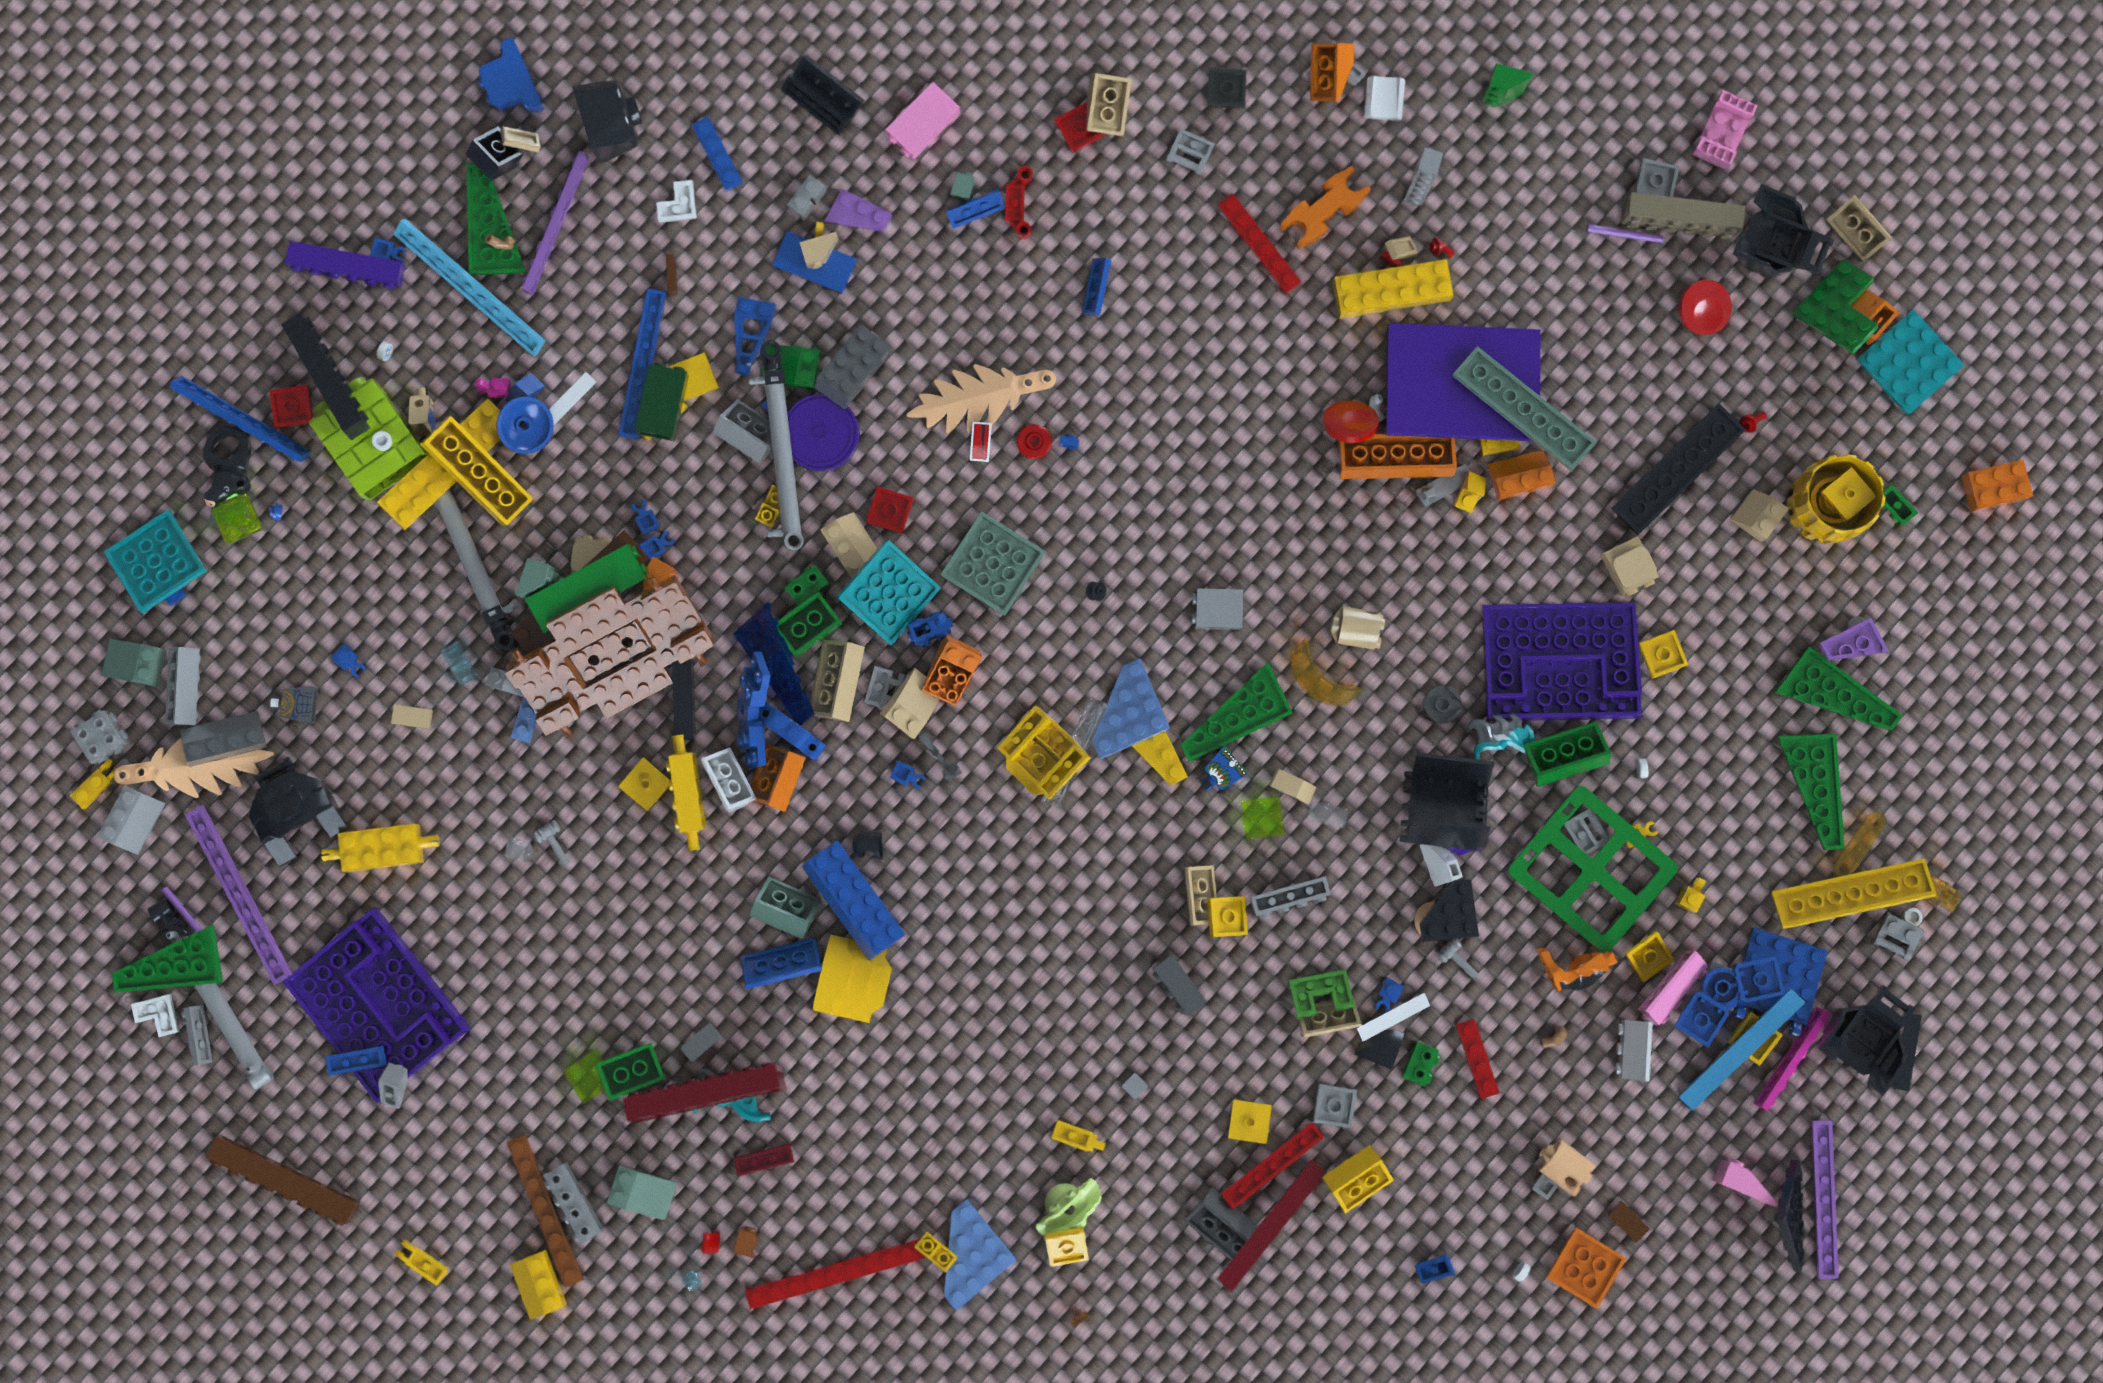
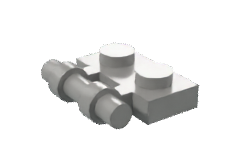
[864,666,906,708]

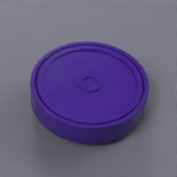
[787,394,860,472]

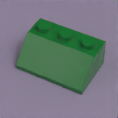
[1482,63,1533,107]

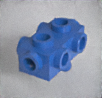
[907,611,953,647]

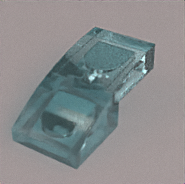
[441,641,478,686]

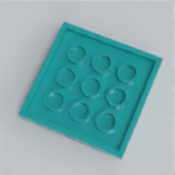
[1856,309,1964,416]
[104,510,207,614]
[836,538,941,646]

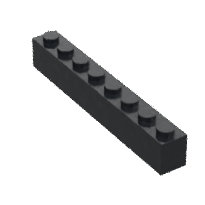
[281,312,371,441]

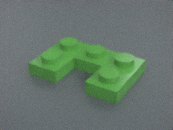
[1289,969,1355,1019]

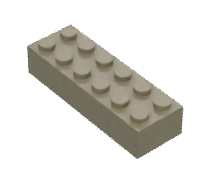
[1622,192,1745,240]

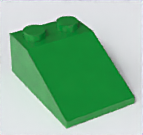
[759,345,822,392]

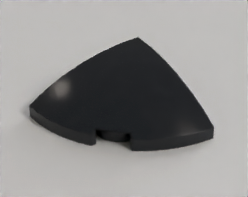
[1354,1030,1405,1070]

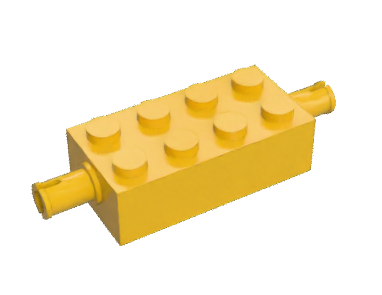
[666,735,707,851]
[321,824,440,873]

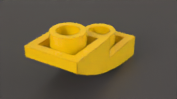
[755,484,780,528]
[915,1232,958,1273]

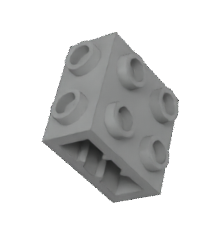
[70,710,129,765]

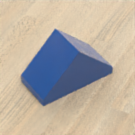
[505,373,545,402]

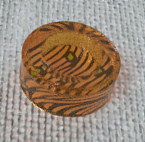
[1070,1311,1090,1328]

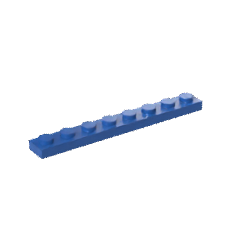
[618,288,667,440]
[170,376,311,462]

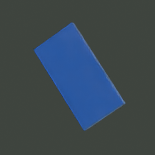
[773,231,857,294]
[740,938,822,990]

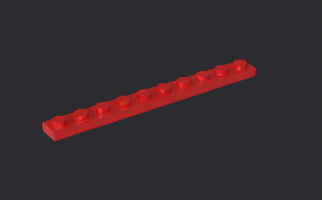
[745,1235,934,1309]

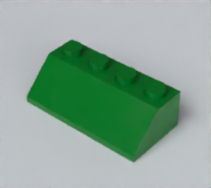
[1524,721,1611,787]

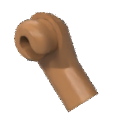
[485,234,515,250]
[1541,1026,1567,1048]

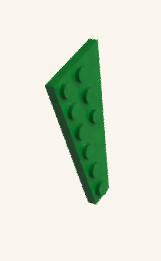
[467,162,527,276]
[1774,646,1903,731]
[1180,662,1293,762]
[1777,734,1845,850]
[112,924,223,993]

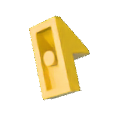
[1453,471,1486,514]

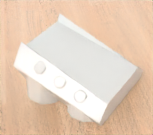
[1364,76,1405,121]

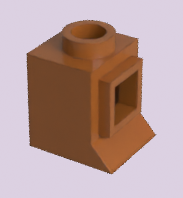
[733,1226,759,1258]

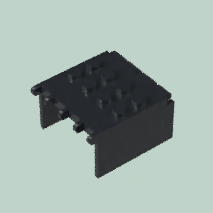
[1399,753,1495,851]

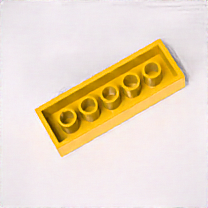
[1332,259,1453,319]
[420,416,533,526]

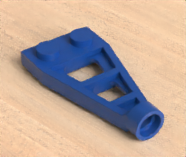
[734,297,776,376]

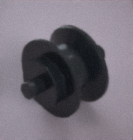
[1086,581,1106,601]

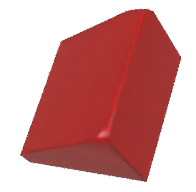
[1379,251,1402,268]
[702,1232,720,1254]

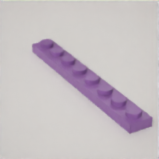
[522,150,589,296]
[1811,1120,1839,1279]

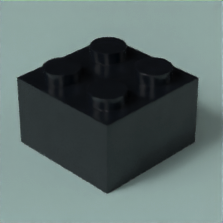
[465,127,524,181]

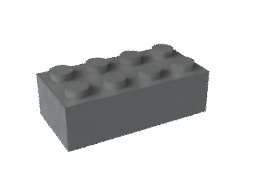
[814,325,892,409]

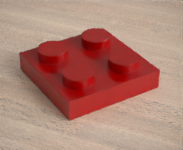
[1054,101,1106,153]
[269,384,313,429]
[866,486,914,535]

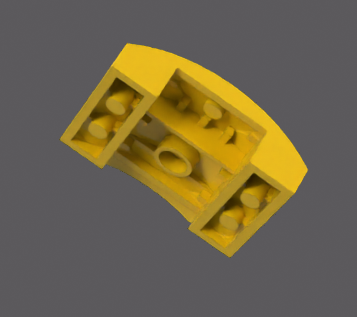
[997,706,1091,800]
[813,934,892,1023]

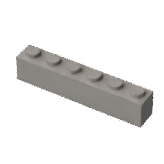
[1404,148,1443,207]

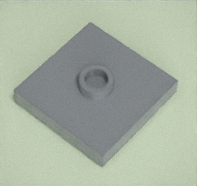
[1634,158,1679,197]
[1312,1083,1357,1128]

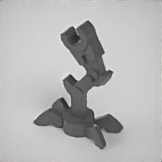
[918,729,962,783]

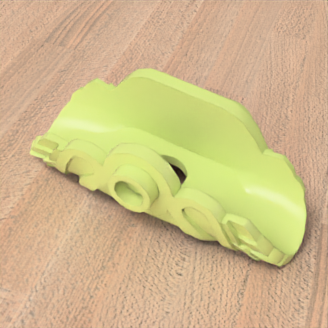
[1036,1178,1101,1236]

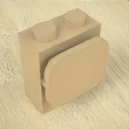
[571,535,612,574]
[1600,536,1659,597]

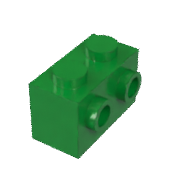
[1882,482,1918,525]
[785,565,830,606]
[1401,1041,1440,1087]

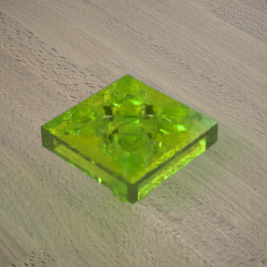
[211,494,263,545]

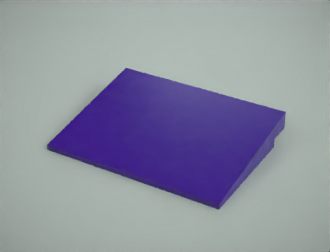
[1386,323,1541,441]
[1482,602,1642,722]
[283,908,472,1103]

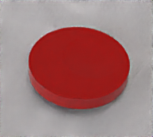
[1678,280,1732,335]
[1323,401,1379,443]

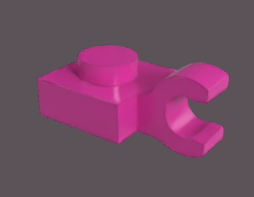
[474,378,511,398]

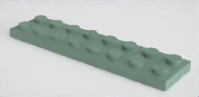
[1452,346,1597,472]

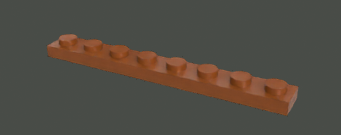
[506,1134,584,1288]

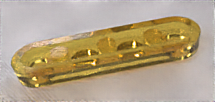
[1833,812,1886,877]

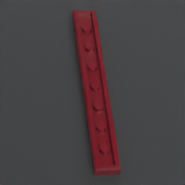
[1216,1160,1326,1292]

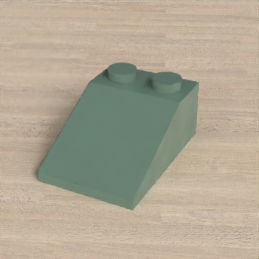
[101,639,167,687]
[606,1164,678,1220]

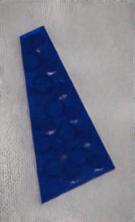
[733,602,815,726]

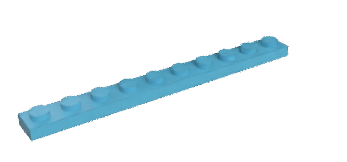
[393,219,546,356]

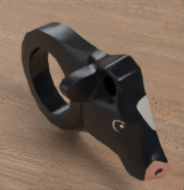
[203,426,251,507]

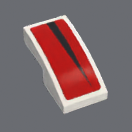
[970,422,992,462]

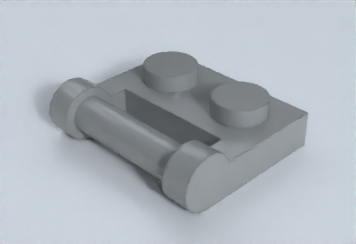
[1167,128,1215,175]
[1563,808,1611,855]
[1872,912,1924,961]

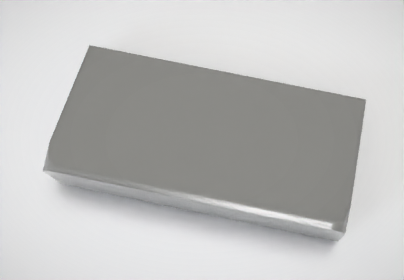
[681,1022,723,1063]

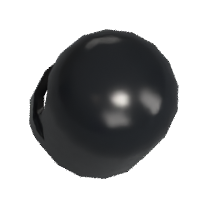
[852,831,883,860]

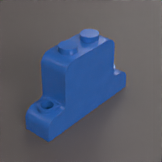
[478,37,545,113]
[758,702,827,762]

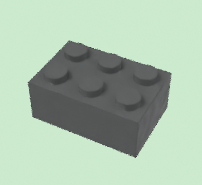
[1152,954,1207,1016]

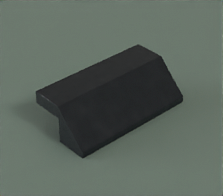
[780,54,864,136]

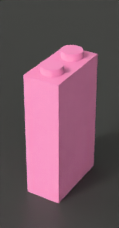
[886,82,961,160]

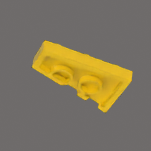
[1132,731,1188,786]

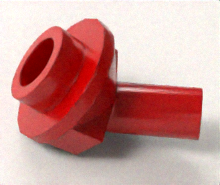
[1429,237,1455,258]
[1740,411,1767,433]

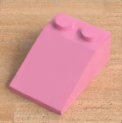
[1713,1158,1778,1207]

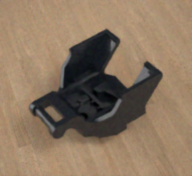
[1733,184,1834,279]
[249,757,349,867]
[1818,985,1915,1096]

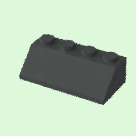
[180,711,267,767]
[1184,1187,1258,1260]

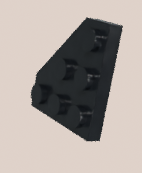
[1419,879,1479,942]

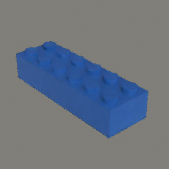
[802,840,905,961]

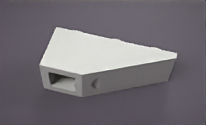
[1419,844,1463,887]

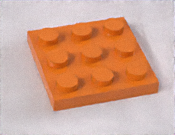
[1546,1227,1627,1309]

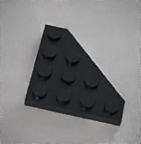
[1775,1160,1805,1272]

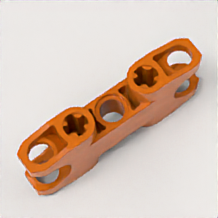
[1279,166,1371,250]

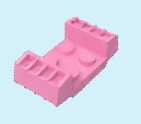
[1692,90,1758,171]

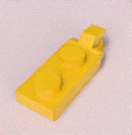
[1051,1120,1106,1152]

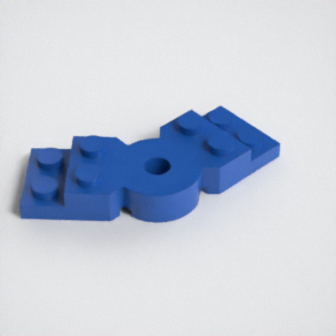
[736,652,771,769]
[1674,956,1785,1047]

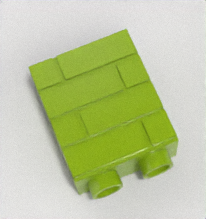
[308,377,428,502]

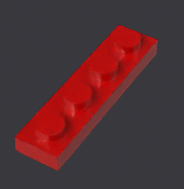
[1455,1019,1499,1099]

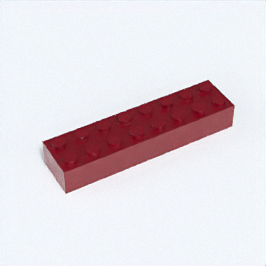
[623,1062,787,1123]

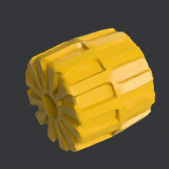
[1787,454,1886,544]

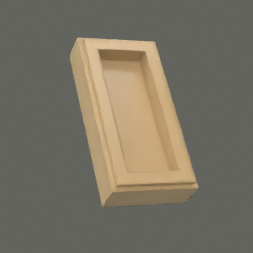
[500,127,541,152]
[1385,236,1418,260]
[391,705,433,729]

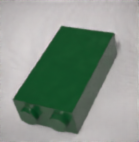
[635,363,689,442]

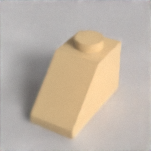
[800,232,838,269]

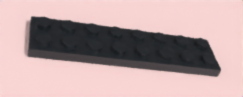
[1610,403,1746,536]

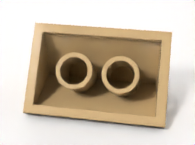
[1826,195,1892,262]
[1184,865,1217,926]
[1298,998,1362,1037]

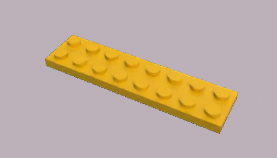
[377,399,501,531]
[1771,858,1937,930]

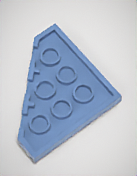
[1092,659,1171,759]
[944,1199,1017,1311]

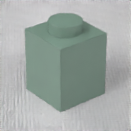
[951,171,975,202]

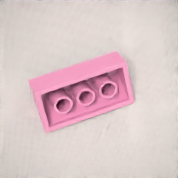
[1637,951,1708,1025]

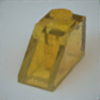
[1927,875,1962,913]

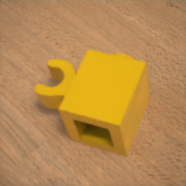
[1675,878,1706,913]

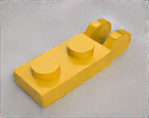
[70,759,117,810]
[394,1239,449,1286]

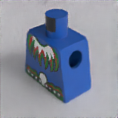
[1200,746,1248,791]

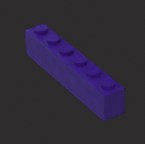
[285,241,406,290]

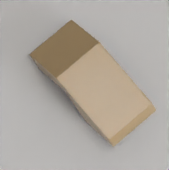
[1269,768,1316,805]

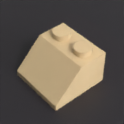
[1730,489,1789,542]

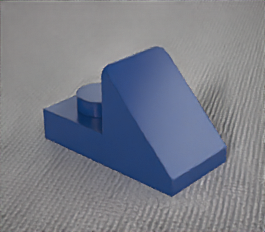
[1414,1254,1456,1284]

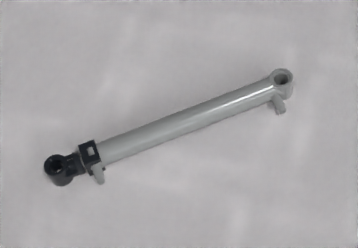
[749,340,803,551]
[436,489,518,652]
[148,898,274,1090]

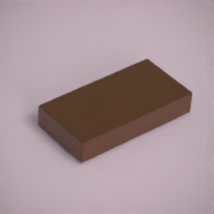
[666,254,677,296]
[1607,1201,1650,1243]

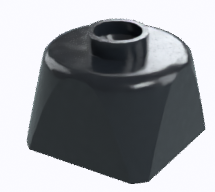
[572,80,643,164]

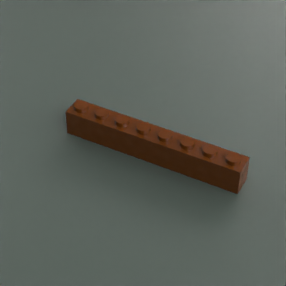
[205,1135,361,1226]

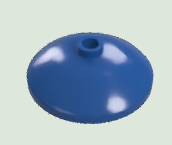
[496,396,554,454]

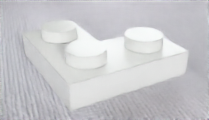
[656,180,697,223]
[131,994,180,1037]

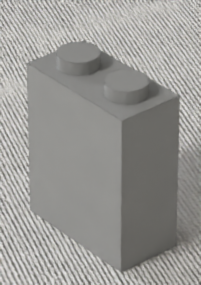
[1192,588,1243,630]

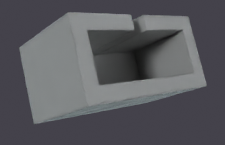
[787,175,827,221]

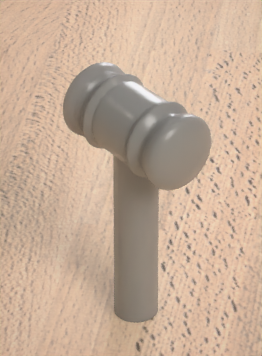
[533,820,570,866]
[1437,939,1479,980]

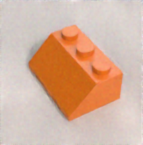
[1487,450,1556,501]
[750,744,805,812]

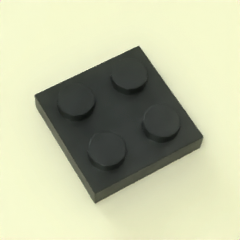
[1207,68,1247,109]

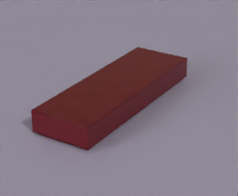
[733,1143,795,1177]

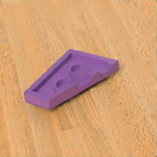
[824,189,892,232]
[1819,618,1889,661]

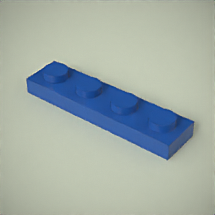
[691,116,743,192]

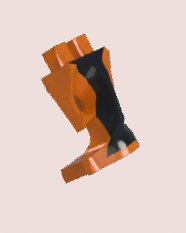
[1536,948,1617,992]

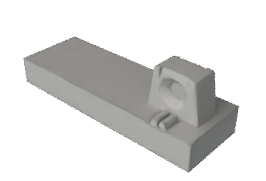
[1415,463,1470,508]
[181,1005,213,1066]

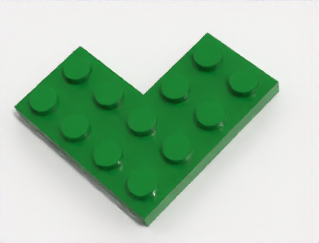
[1793,259,1878,355]

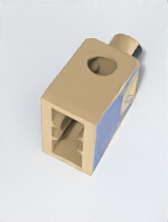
[408,388,435,436]

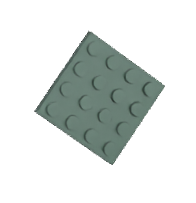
[940,511,1046,616]

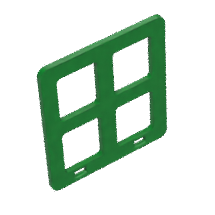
[1508,786,1678,953]

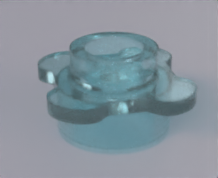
[683,1271,702,1291]

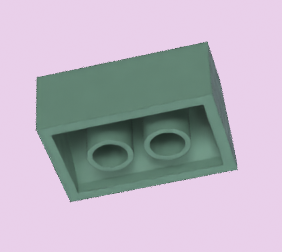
[515,558,565,601]
[750,876,821,939]

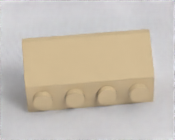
[820,512,877,579]
[808,640,865,722]

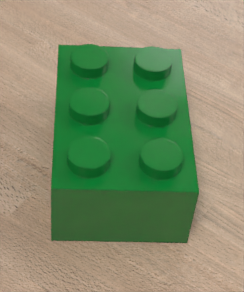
[772,591,843,658]
[595,1043,665,1102]

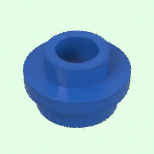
[270,502,283,521]

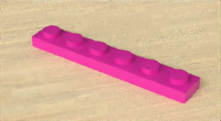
[1754,1007,1831,1111]

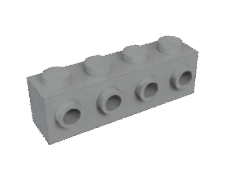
[165,647,201,726]
[1249,876,1331,919]
[543,1162,605,1244]

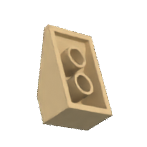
[1086,73,1132,136]
[879,668,940,739]

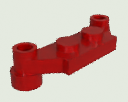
[1005,166,1033,239]

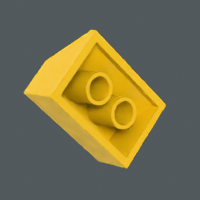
[1322,1145,1394,1213]
[510,1249,567,1319]

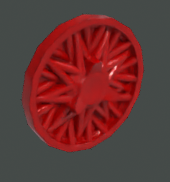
[1017,424,1052,460]

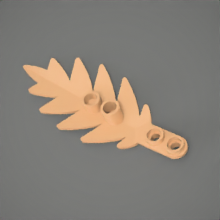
[906,364,1056,434]
[114,738,274,798]

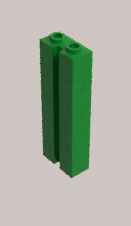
[525,544,649,633]

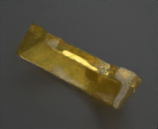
[1291,637,1362,706]

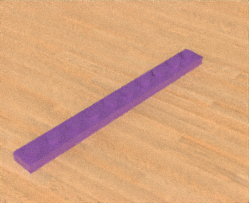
[185,805,293,985]

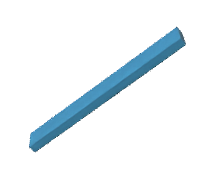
[1679,988,1805,1111]

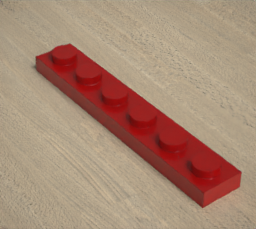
[1217,193,1301,294]
[1221,1122,1324,1210]

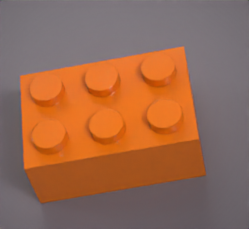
[1961,459,2033,513]

